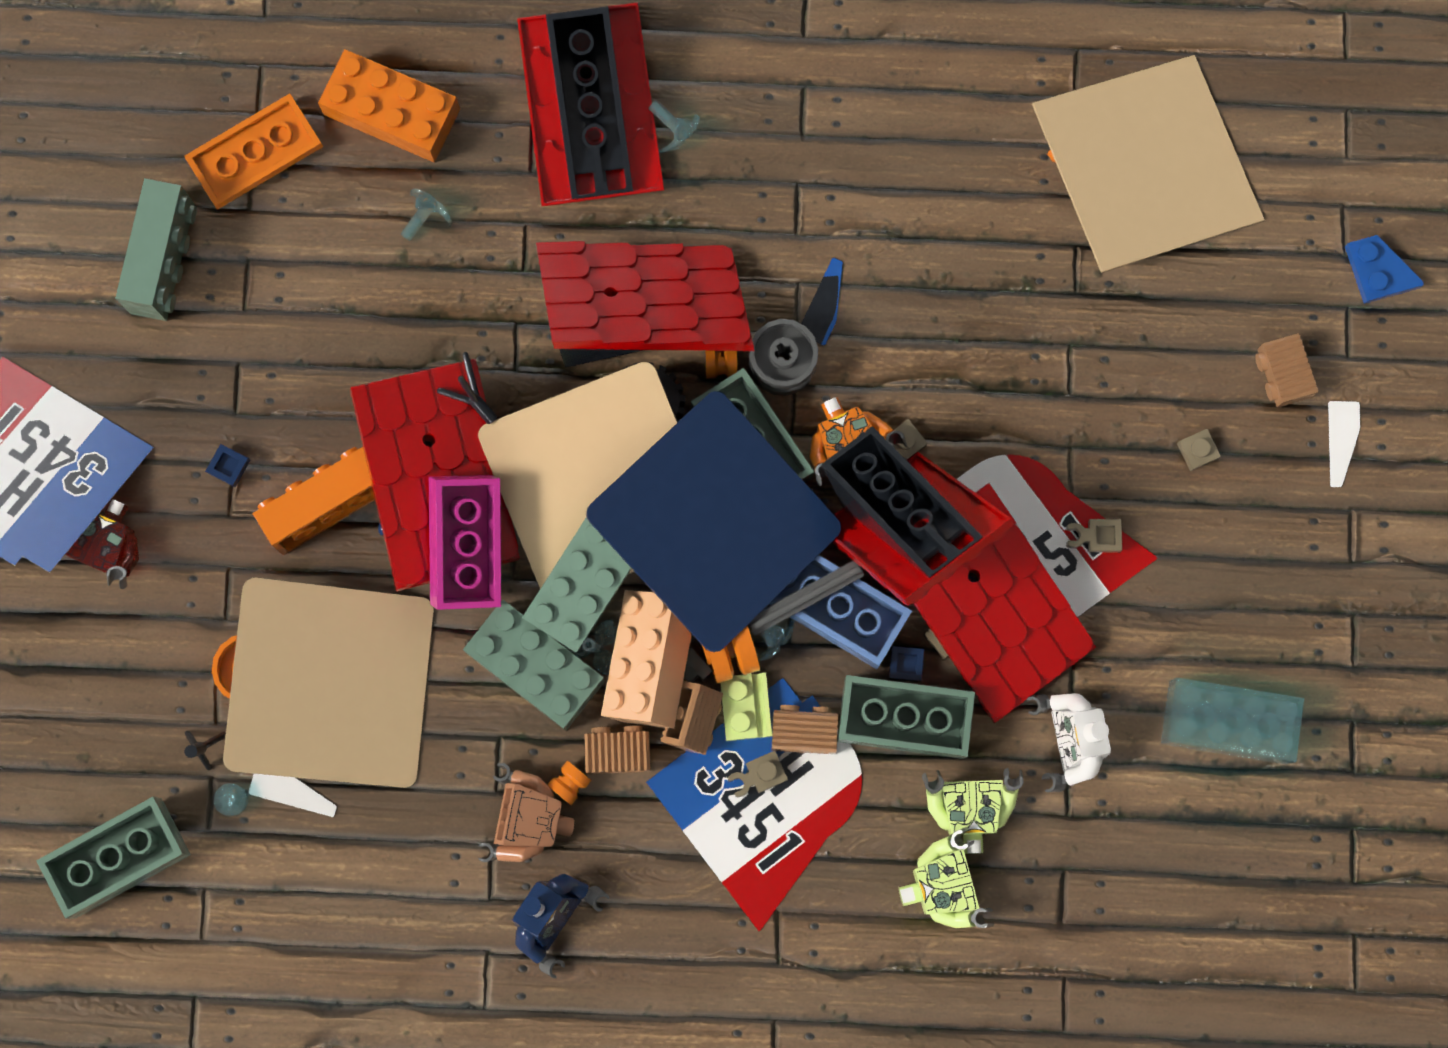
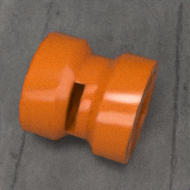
[705,351,737,379]
[547,760,592,806]

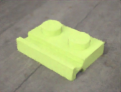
[720,672,772,741]

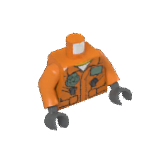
[809,397,907,486]

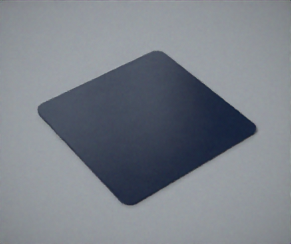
[586,391,841,652]

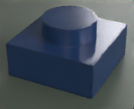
[205,444,251,487]
[889,646,924,682]

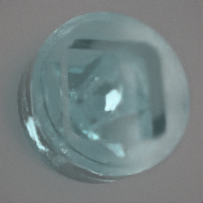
[214,783,248,816]

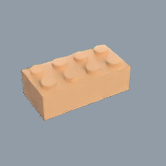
[601,590,692,729]

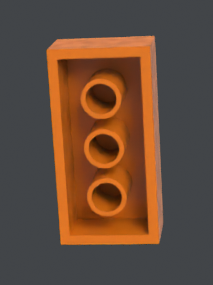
[318,49,460,163]
[252,447,375,555]

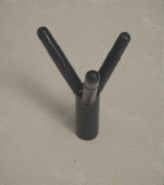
[437,352,497,424]
[184,731,226,771]

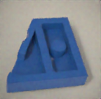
[1345,235,1424,304]

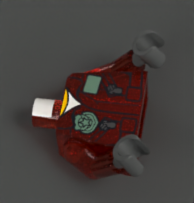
[65,499,139,589]

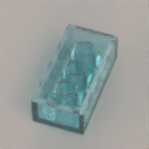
[1161,677,1304,764]

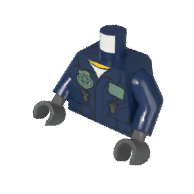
[512,874,609,978]

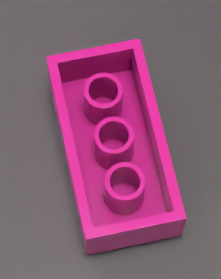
[429,475,501,610]

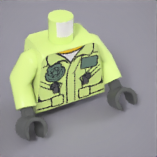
[922,768,1024,854]
[898,827,994,928]

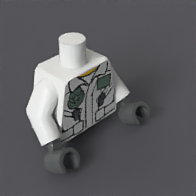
[1027,693,1111,792]

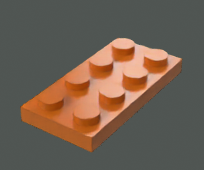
[184,93,323,210]

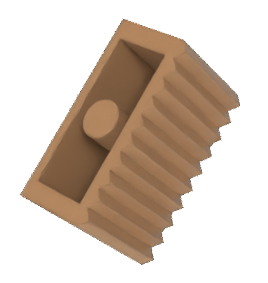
[1255,333,1318,408]
[661,681,723,755]
[771,705,838,754]
[584,726,651,774]

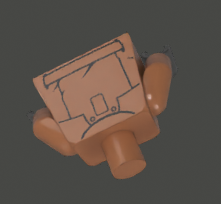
[478,763,574,862]

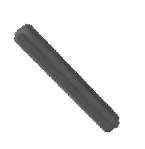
[748,561,864,635]

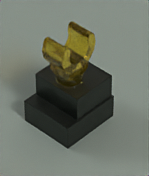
[683,647,713,682]

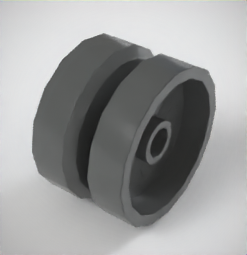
[749,319,818,396]

